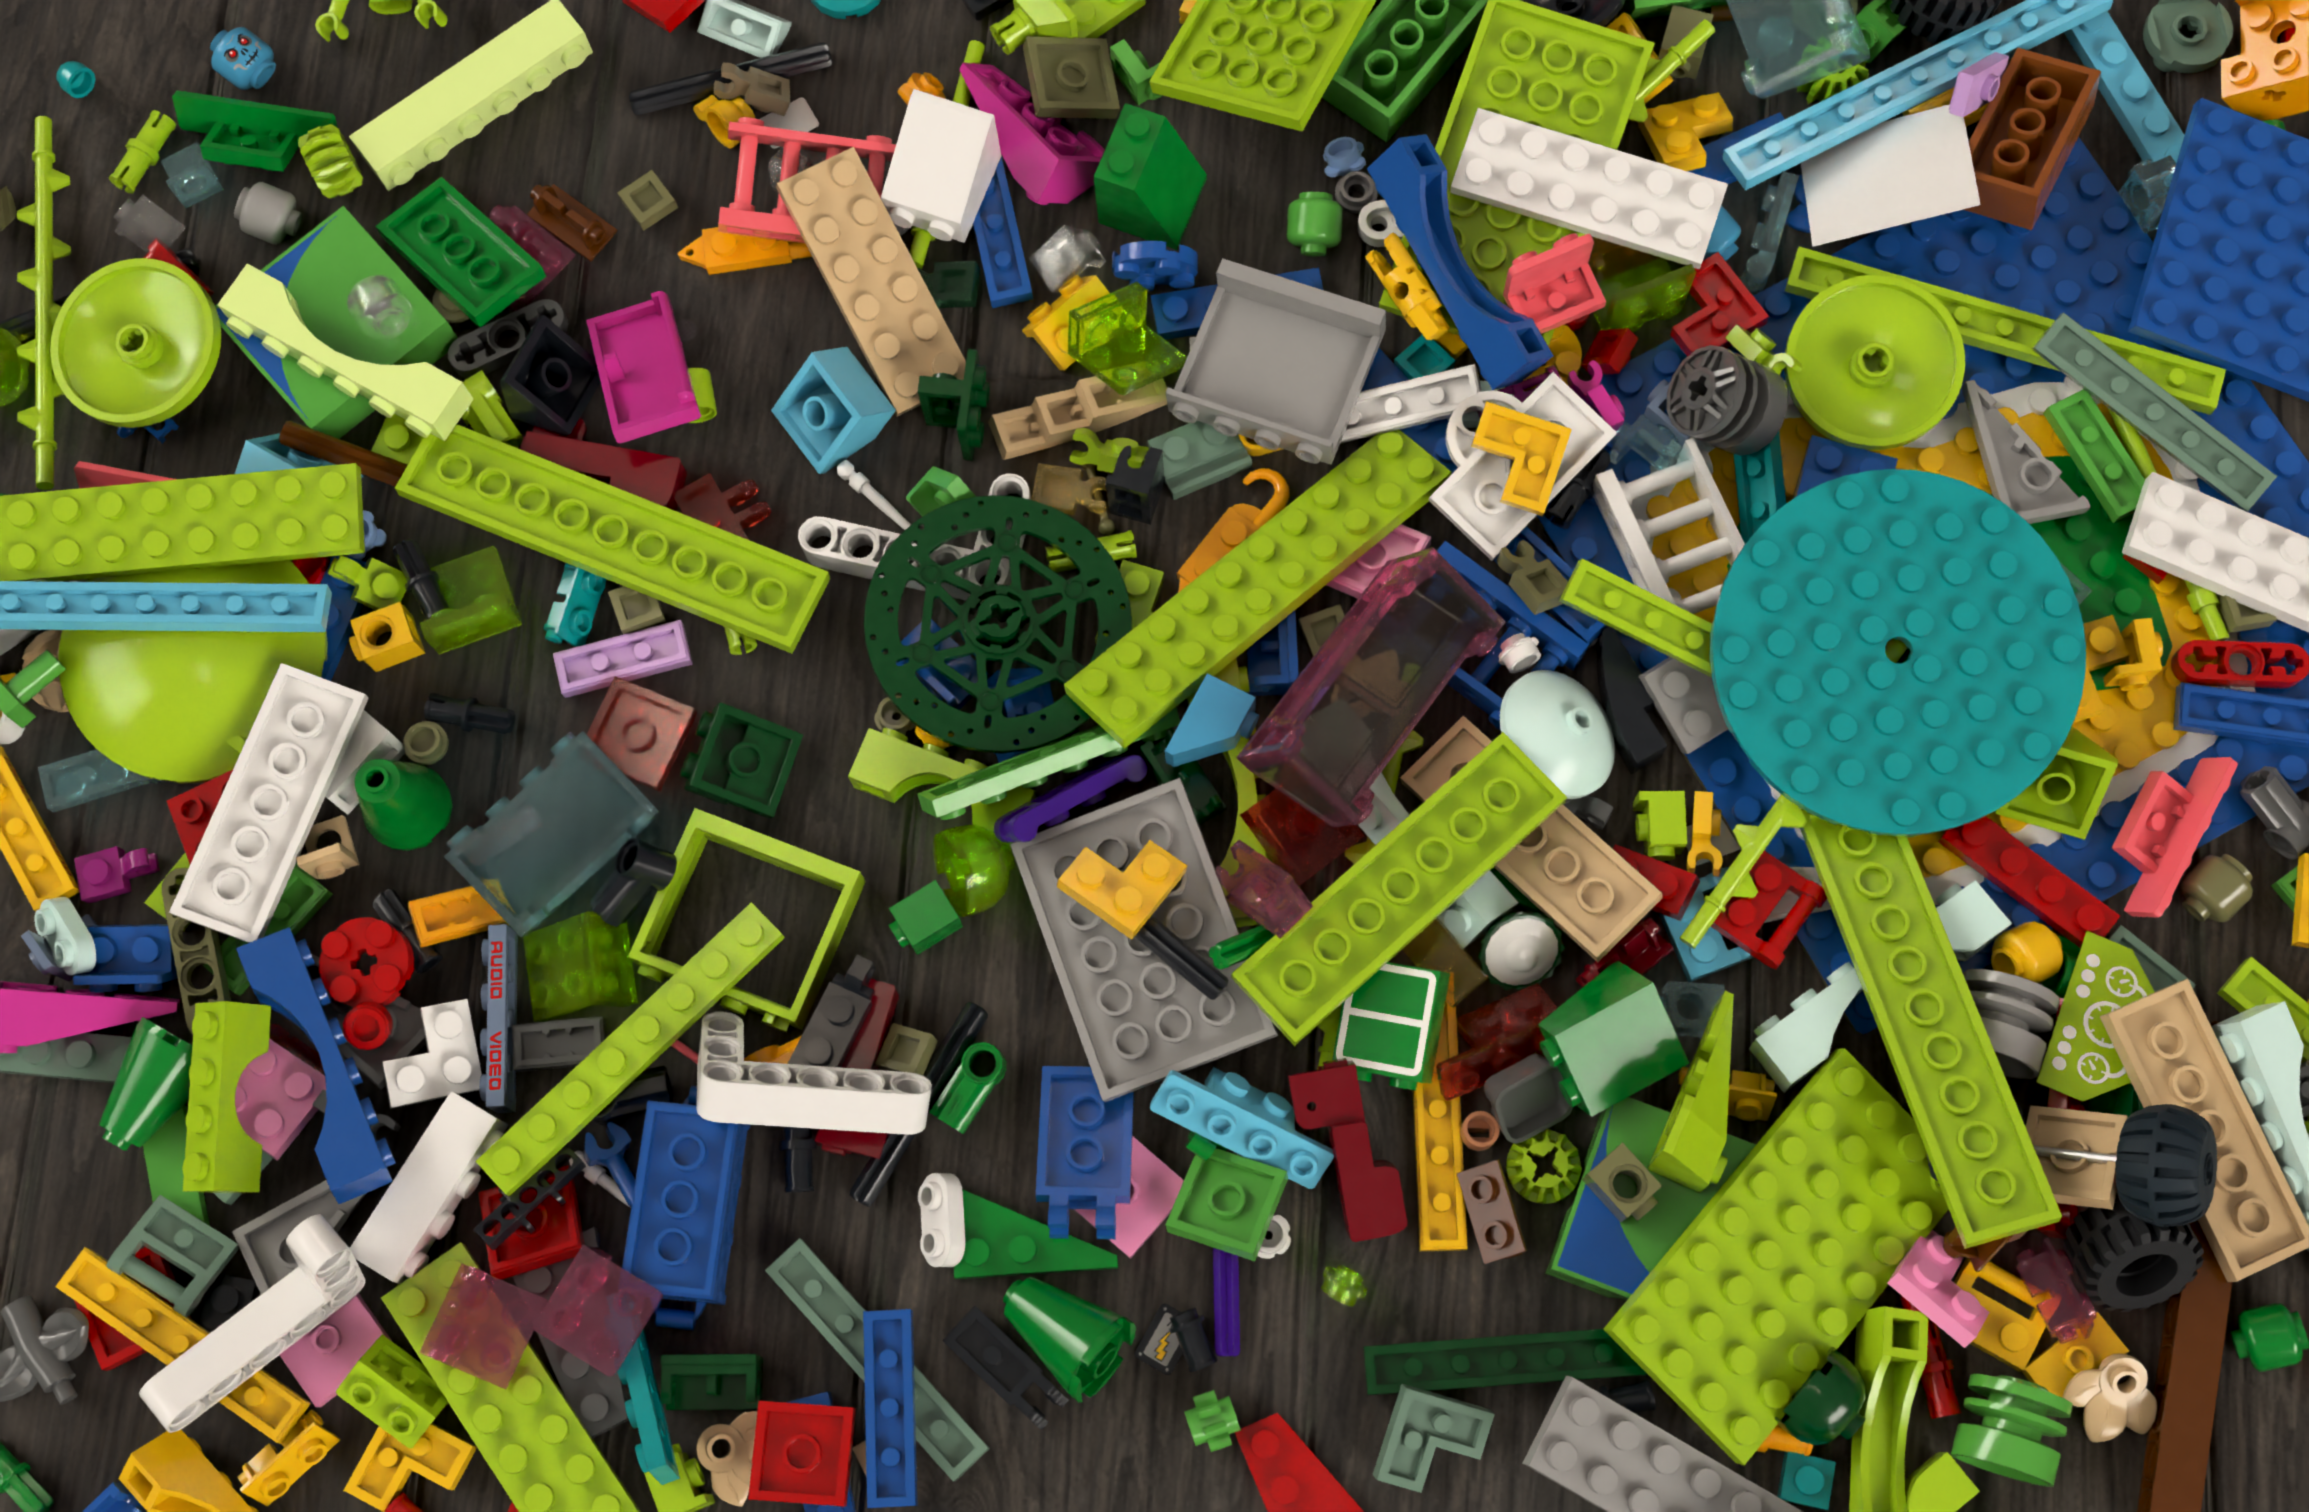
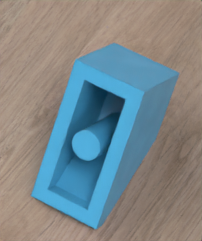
[1165,673,1259,767]

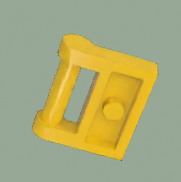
[1954,1257,2061,1372]

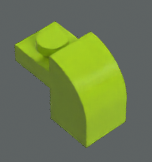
[1905,1452,1980,1512]

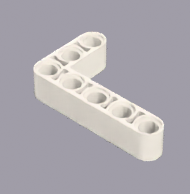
[798,473,1031,604]
[696,1011,932,1135]
[139,1214,365,1433]

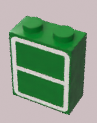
[1332,962,1450,1090]

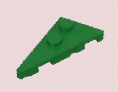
[954,1189,1118,1279]

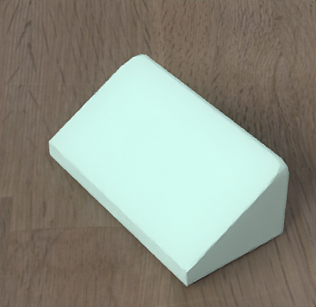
[697,0,792,58]

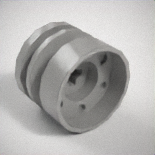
[1962,969,2060,1079]

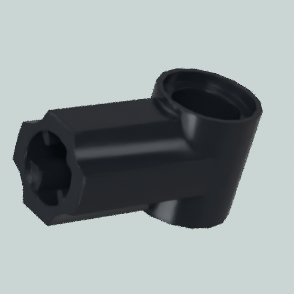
[590,837,677,927]
[592,1065,673,1125]

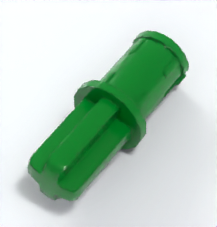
[0,1440,54,1512]

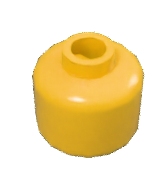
[1991,921,2063,984]

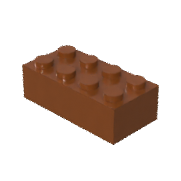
[1963,47,2101,230]

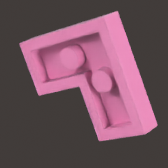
[1887,1230,1990,1348]

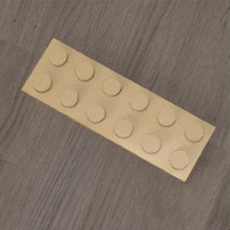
[776,147,966,417]
[1400,716,1662,962]
[2100,979,2309,1282]

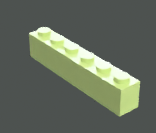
[349,0,593,191]

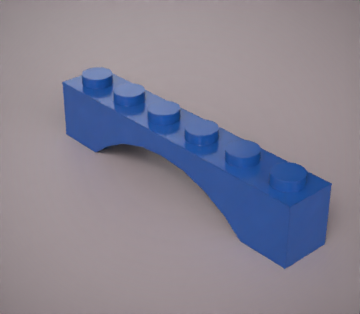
[1367,134,1553,390]
[236,927,396,1204]

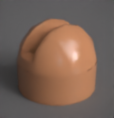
[1460,1111,1500,1151]

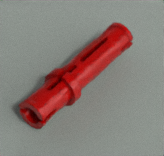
[1899,1294,1962,1419]

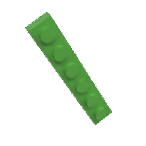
[917,707,1180,820]

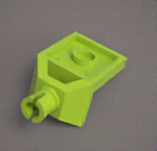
[990,0,1146,55]

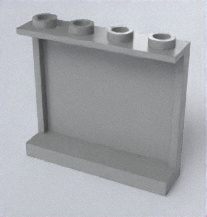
[1165,258,1386,465]

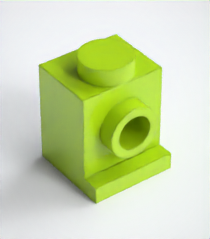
[1633,791,1687,861]
[644,1443,715,1512]

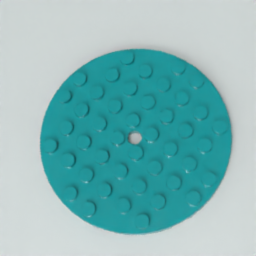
[1710,469,2086,836]

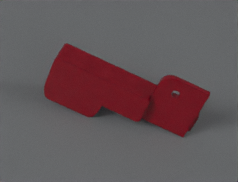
[520,418,687,511]
[815,979,899,1160]
[1288,1058,1407,1242]

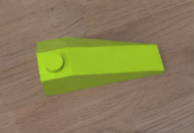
[1647,991,1734,1193]

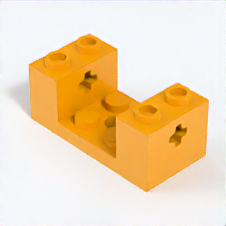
[2221,0,2309,121]

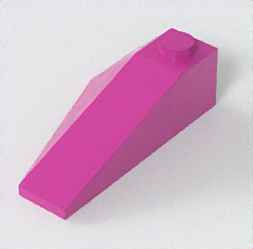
[0,981,181,1053]

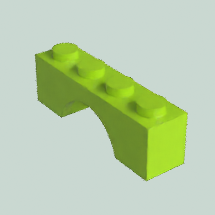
[848,728,1037,847]
[182,1001,271,1193]

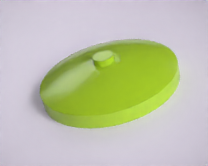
[50,258,221,428]
[1784,275,1965,450]

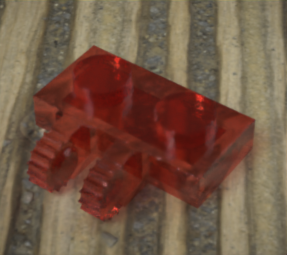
[674,473,772,540]

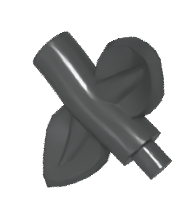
[0,1295,89,1405]

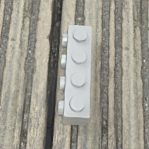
[350,1091,509,1284]

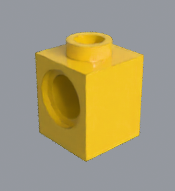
[349,602,426,672]

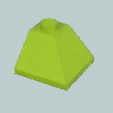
[1995,726,2118,840]

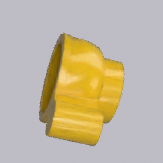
[693,95,755,149]

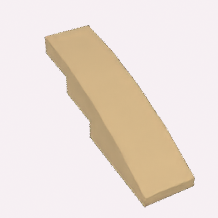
[988,362,1167,460]

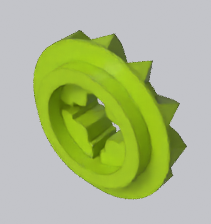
[1506,1129,1582,1204]

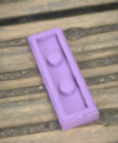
[553,619,693,698]

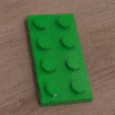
[375,177,547,327]

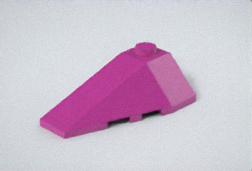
[959,63,1105,205]

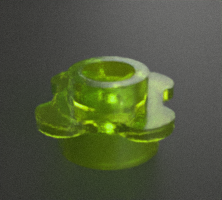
[1321,1265,1368,1307]

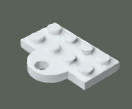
[1428,372,1617,561]

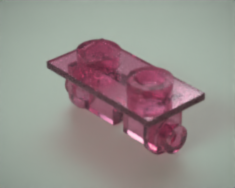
[2016,1237,2096,1344]

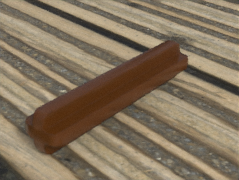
[279,421,407,486]

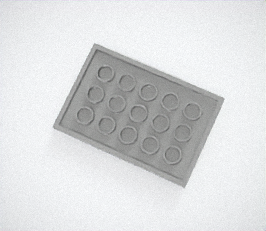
[1010,778,1278,1102]

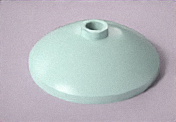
[1500,670,1615,799]

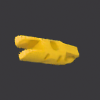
[1365,232,1450,340]

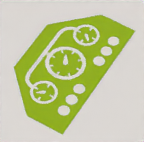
[2036,931,2155,1102]

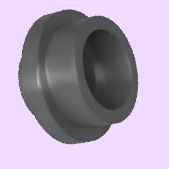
[1335,171,1378,213]

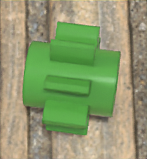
[1184,1390,1241,1452]

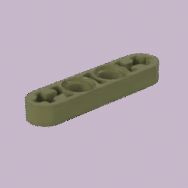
[162,868,231,1035]

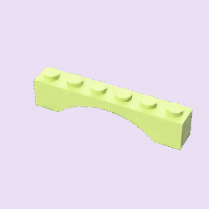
[217,264,473,441]

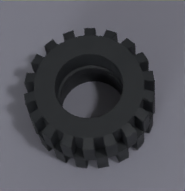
[1890,0,2002,43]
[2063,1193,2204,1312]

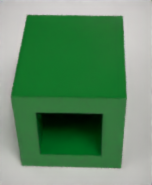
[888,880,963,955]

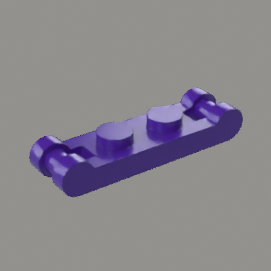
[994,755,1147,843]

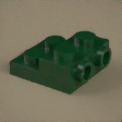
[680,702,803,819]

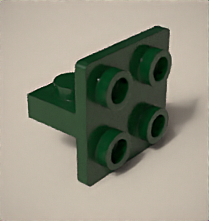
[918,349,990,461]

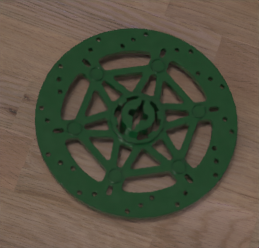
[864,495,1132,753]

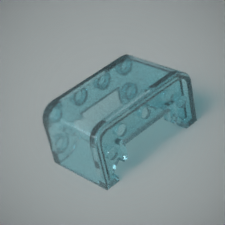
[444,731,660,937]

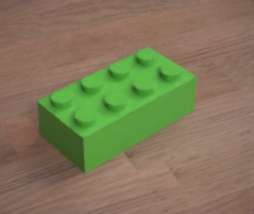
[1322,0,1488,142]

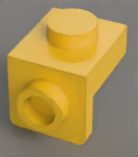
[2103,618,2163,691]

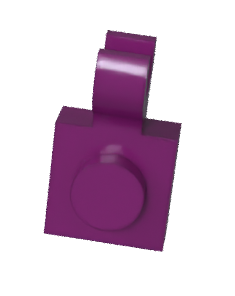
[74,846,160,904]

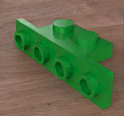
[172,90,338,172]

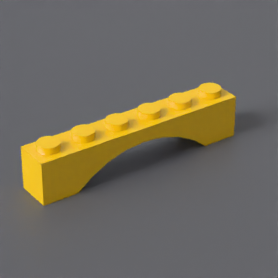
[118,1429,259,1512]

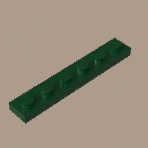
[1363,1329,1648,1396]

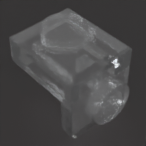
[113,195,186,253]
[1029,225,1106,293]

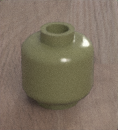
[2180,854,2253,922]

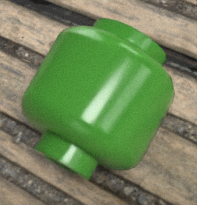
[1286,192,1343,257]

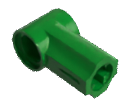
[929,1042,1007,1135]

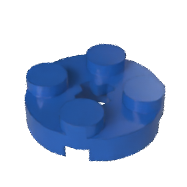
[1112,241,1198,292]

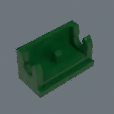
[1140,729,1227,826]
[661,1354,763,1410]

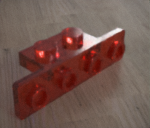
[1436,983,1557,1101]

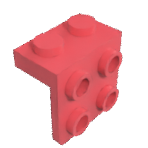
[1503,233,1606,334]

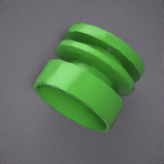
[1951,1374,2073,1487]

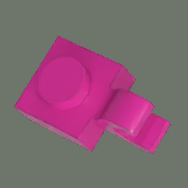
[1567,360,1625,440]

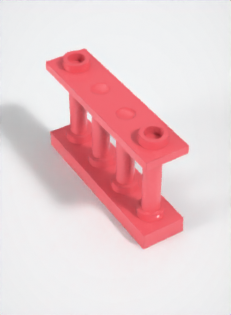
[718,117,896,243]

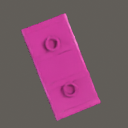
[586,291,701,443]

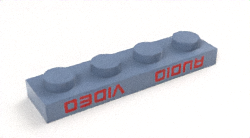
[479,924,518,1113]

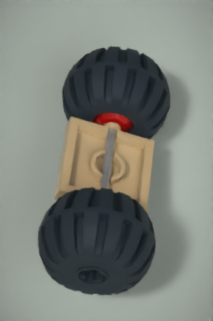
[1927,1101,2217,1227]

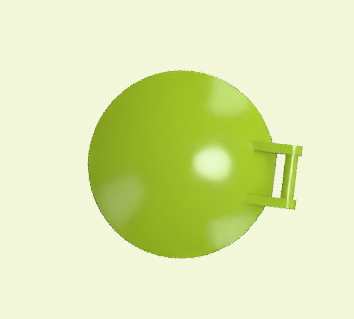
[58,560,328,783]

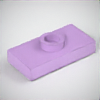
[1949,52,2009,117]

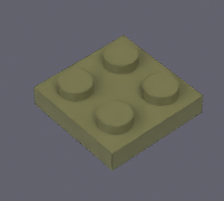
[1023,36,1120,119]

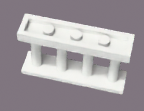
[1593,437,1745,614]

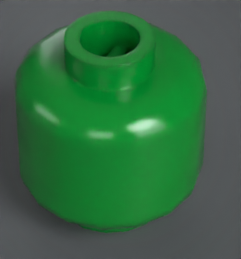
[2230,1303,2309,1372]

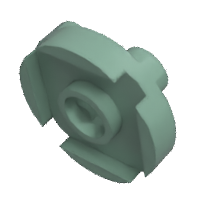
[2143,0,2233,73]

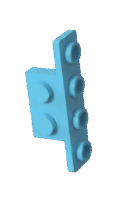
[1150,1067,1334,1189]

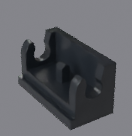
[1105,445,1165,525]

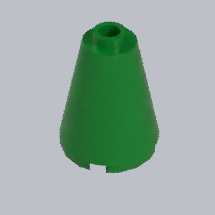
[355,759,453,851]
[99,1017,192,1151]
[1003,1277,1136,1402]

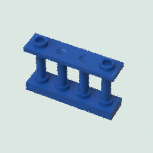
[1379,541,1589,731]

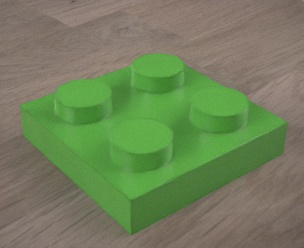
[1165,1148,1288,1262]

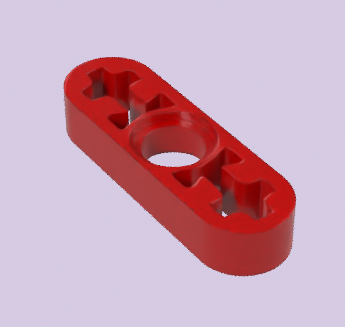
[2171,640,2309,688]

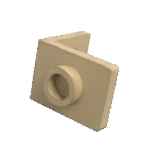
[296,815,359,879]

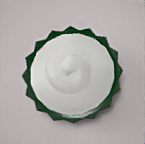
[1478,912,1566,992]

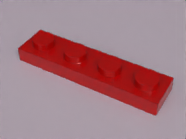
[1937,816,2120,949]

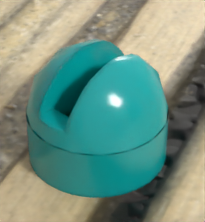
[56,61,96,98]

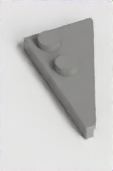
[1961,380,2090,524]
[232,1180,367,1294]

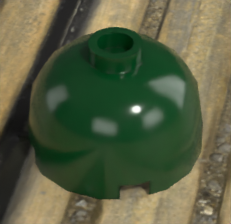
[1774,1347,1866,1445]

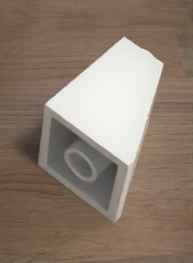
[881,89,1002,243]

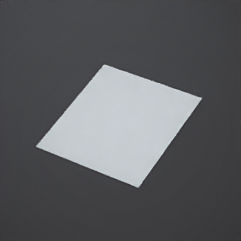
[1801,104,1981,247]

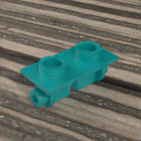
[543,563,606,647]

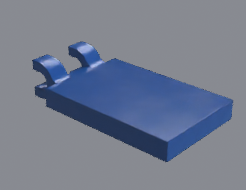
[1035,1066,1134,1240]

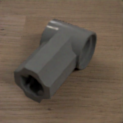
[2240,766,2309,860]

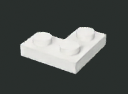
[382,999,482,1108]

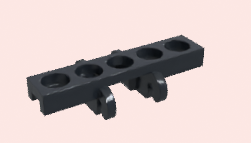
[473,1145,586,1251]

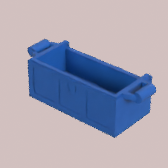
[619,1086,751,1330]

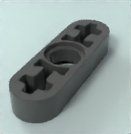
[448,299,569,379]

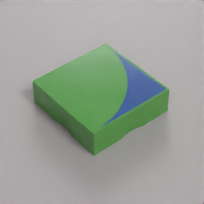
[215,206,458,439]
[1545,1097,1756,1300]

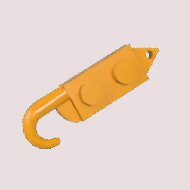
[678,227,812,275]
[1177,468,1290,593]

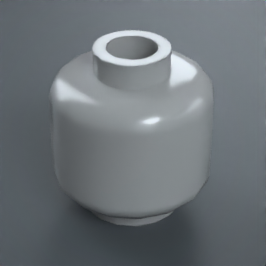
[234,182,302,244]

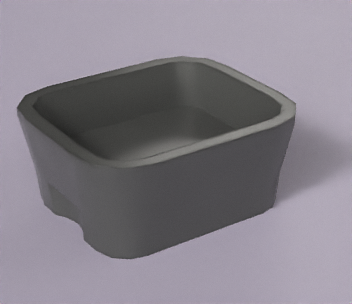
[1484,1054,1573,1144]

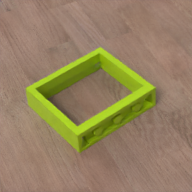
[628,808,866,1032]

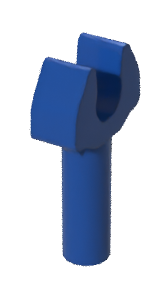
[583,1122,636,1207]

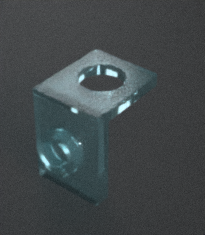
[161,142,224,209]

